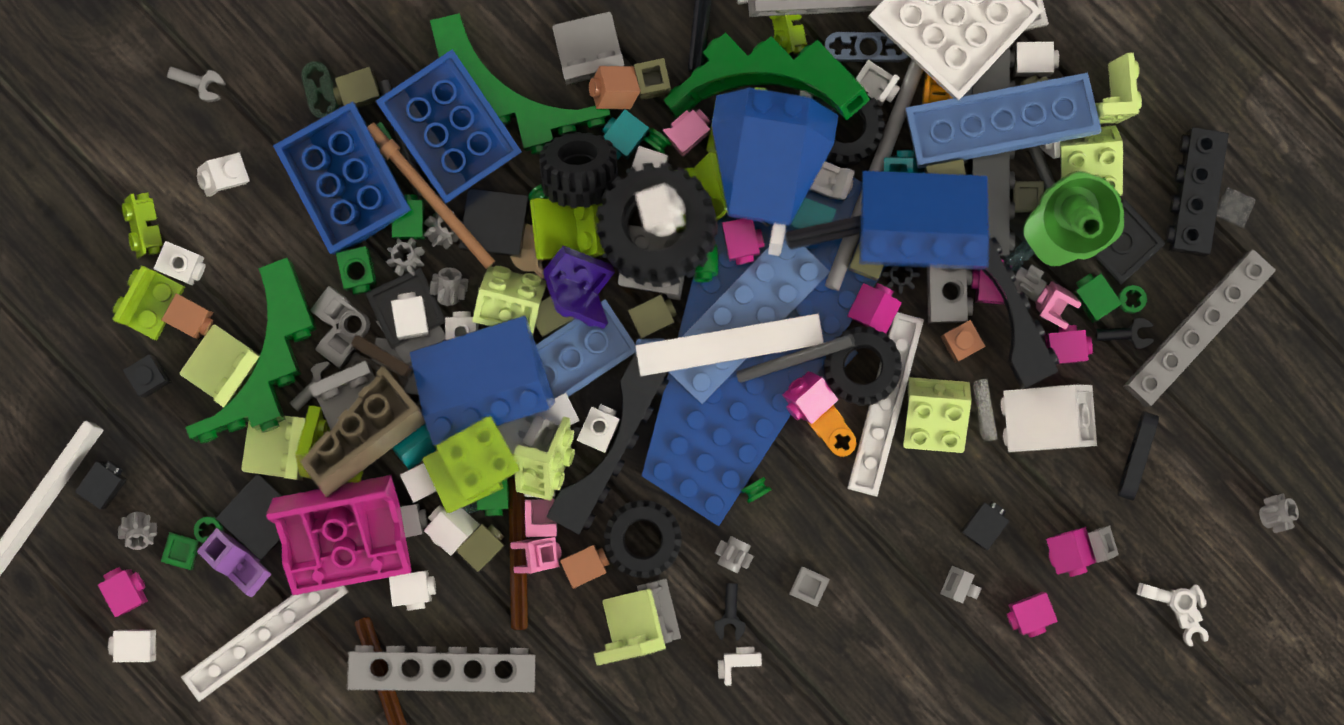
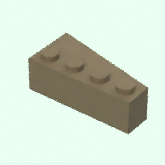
[300,365,425,497]

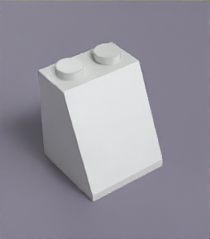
[1001,385,1097,452]

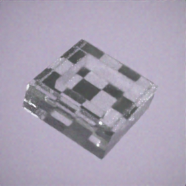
[1216,187,1256,228]

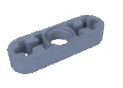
[824,32,909,62]

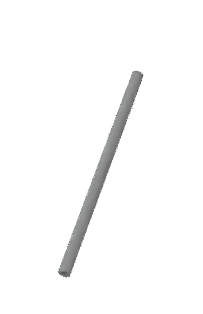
[825,59,924,291]

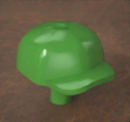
[1023,171,1124,266]

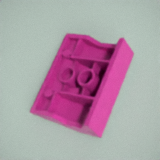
[266,475,411,595]

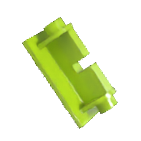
[769,15,807,54]
[122,193,163,258]

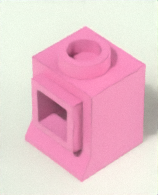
[663,109,711,157]
[1035,281,1082,330]
[510,537,561,573]

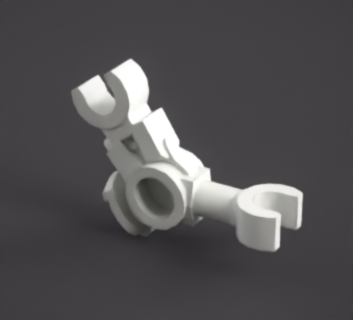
[1136,582,1209,646]

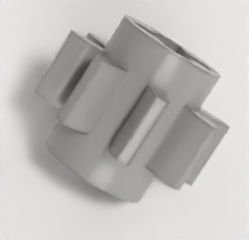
[423,211,459,249]
[386,238,425,276]
[1013,265,1047,302]
[430,268,468,306]
[1259,493,1299,533]
[118,512,157,550]
[715,536,754,574]

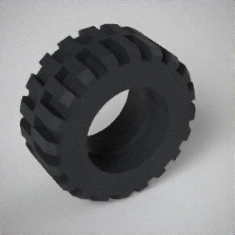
[596,163,718,287]

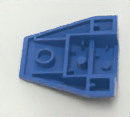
[712,88,838,226]

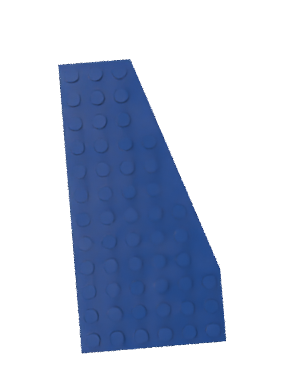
[642,159,887,526]

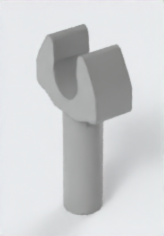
[167,66,226,102]
[290,362,330,411]

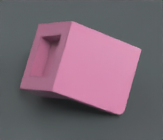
[525,499,557,537]

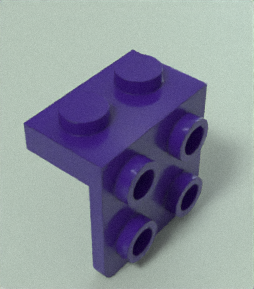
[543,246,615,329]

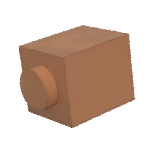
[589,66,640,109]
[161,293,214,339]
[940,320,986,363]
[560,544,610,588]

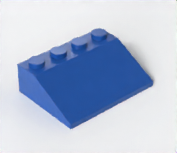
[376,49,522,204]
[273,101,411,255]
[859,171,989,269]
[409,315,555,445]

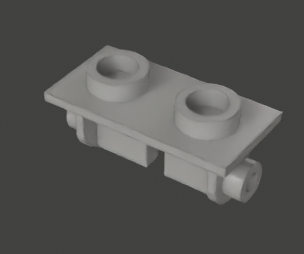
[637,579,681,643]

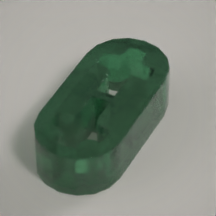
[302,61,338,119]

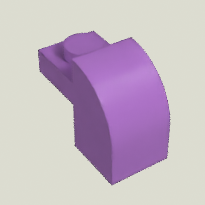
[197,528,271,598]

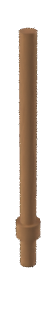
[368,122,495,269]

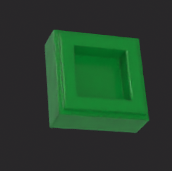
[161,532,200,570]

